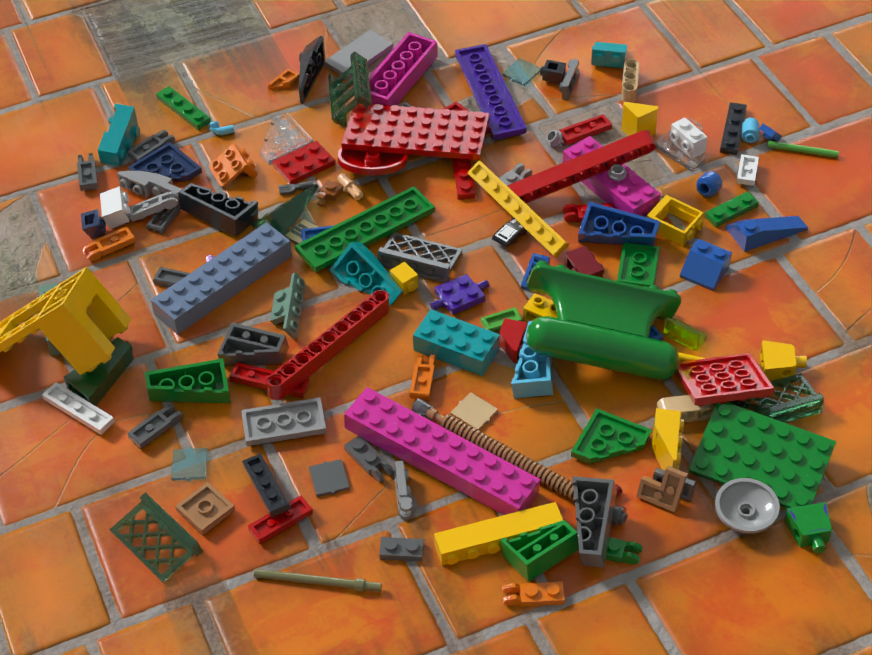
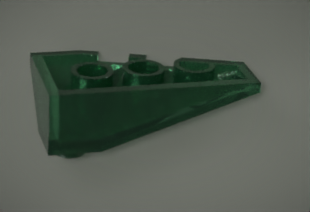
[251,184,319,235]

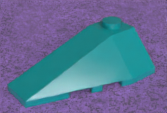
[330,242,403,305]

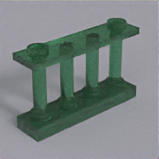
[328,51,372,128]

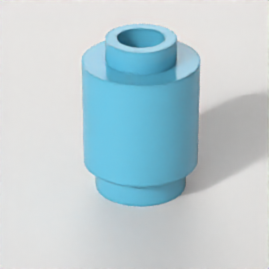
[742,118,760,143]

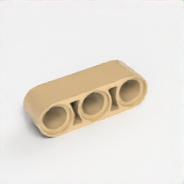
[621,59,639,103]
[657,395,716,422]

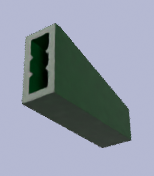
[64,337,134,406]

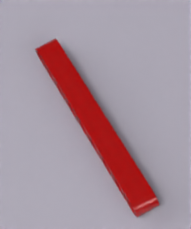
[507,130,656,204]
[267,290,389,400]

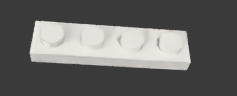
[42,382,115,435]

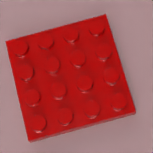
[675,353,774,406]

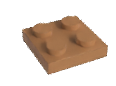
[175,482,235,535]

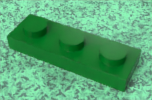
[705,191,759,228]

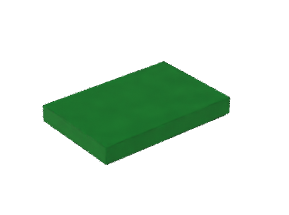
[617,242,660,287]

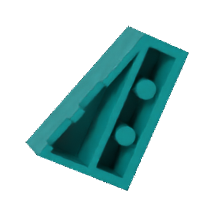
[98,103,140,166]

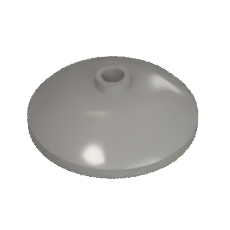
[715,478,780,534]

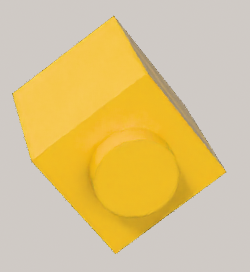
[390,262,419,296]

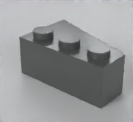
[217,323,289,366]

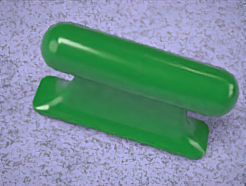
[526,261,681,380]

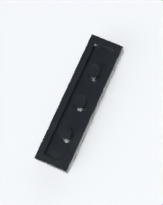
[720,102,747,155]
[242,453,291,518]

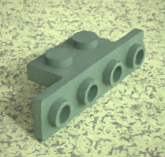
[270,273,306,340]

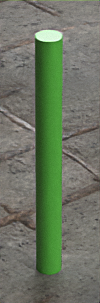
[767,141,839,158]

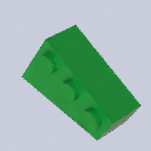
[500,520,579,582]

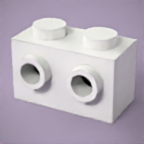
[669,117,707,159]
[100,186,131,229]

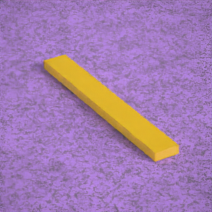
[468,160,569,258]

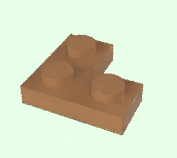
[636,466,688,513]

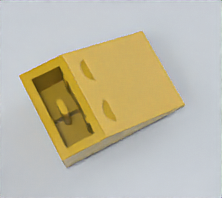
[652,408,684,470]

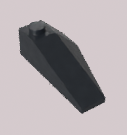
[299,36,326,104]

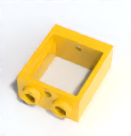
[647,195,704,246]

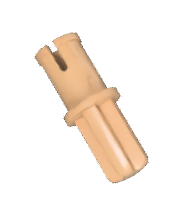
[337,173,363,200]

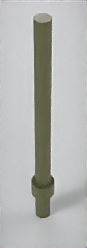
[254,569,382,592]

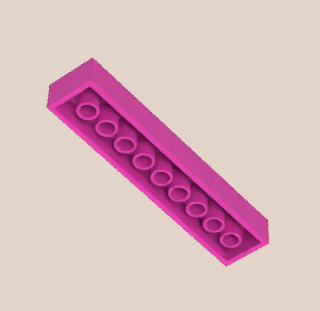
[344,387,540,515]

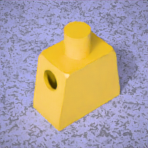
[760,340,807,381]

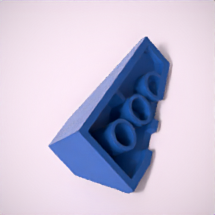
[726,216,808,252]

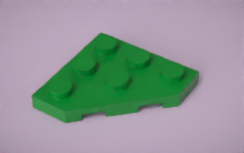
[571,408,652,464]

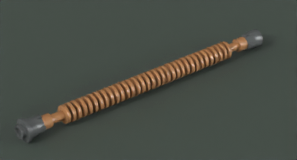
[411,398,628,527]

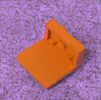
[209,143,258,188]

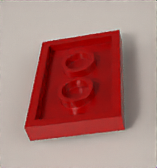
[272,141,336,184]

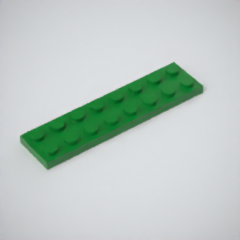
[295,186,435,272]

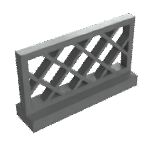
[378,232,462,283]

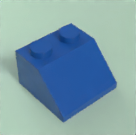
[680,239,732,291]

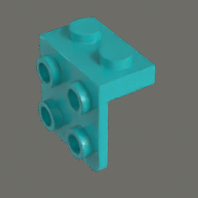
[591,42,627,68]

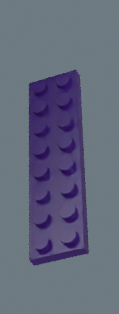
[455,44,527,140]

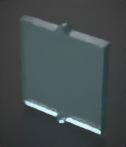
[502,58,541,86]
[171,447,207,481]

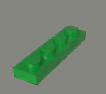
[156,86,211,130]

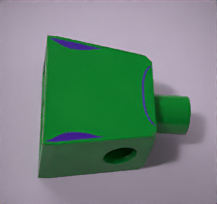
[784,502,832,554]

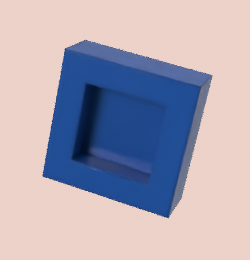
[759,123,782,142]

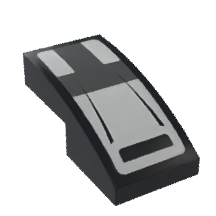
[492,218,527,247]

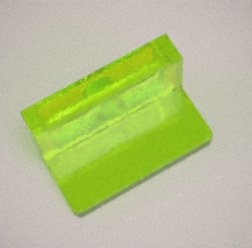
[663,317,707,351]

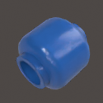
[696,171,723,197]

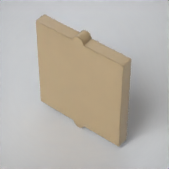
[450,392,498,430]

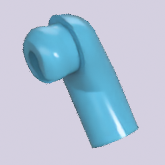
[210,121,235,136]

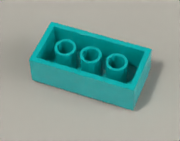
[413,309,500,376]

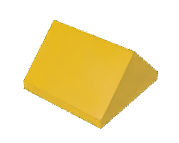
[621,102,658,136]

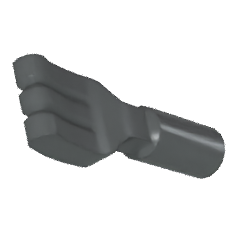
[278,181,314,195]

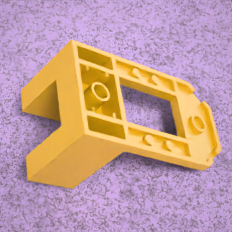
[0,267,131,375]

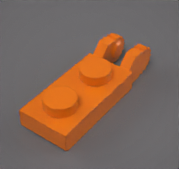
[82,227,136,262]
[409,354,435,400]
[502,581,565,607]

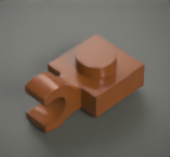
[317,180,343,207]

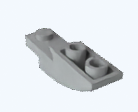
[117,171,182,206]

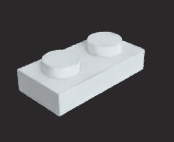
[736,154,759,186]

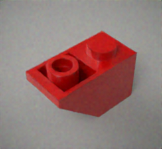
[499,318,527,363]

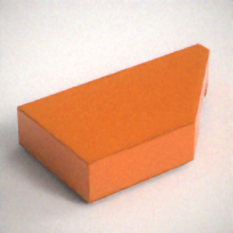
[268,68,300,90]

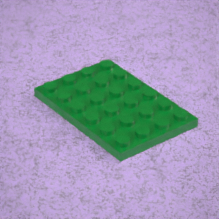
[689,402,836,509]

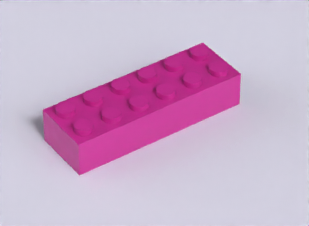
[358,32,438,106]
[563,136,661,217]

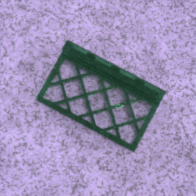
[731,373,824,423]
[110,492,203,583]

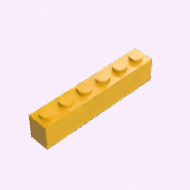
[434,502,563,566]

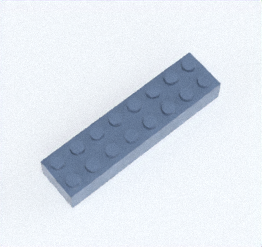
[151,222,292,335]

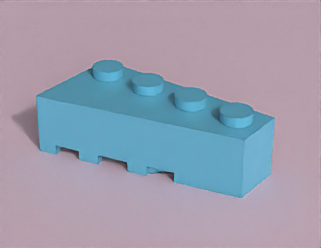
[511,321,553,398]

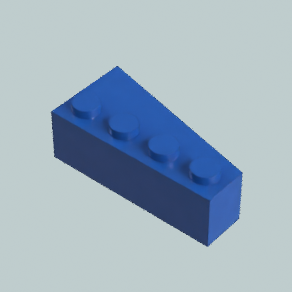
[578,202,660,246]

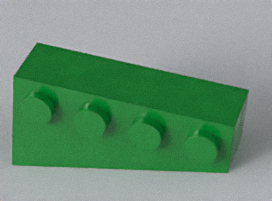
[144,358,231,403]

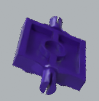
[430,274,490,315]

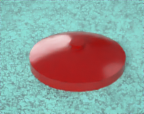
[338,148,408,175]

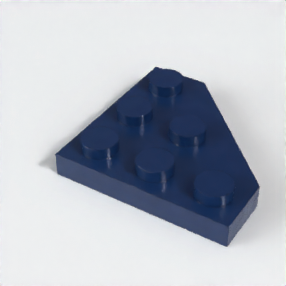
[128,142,202,181]

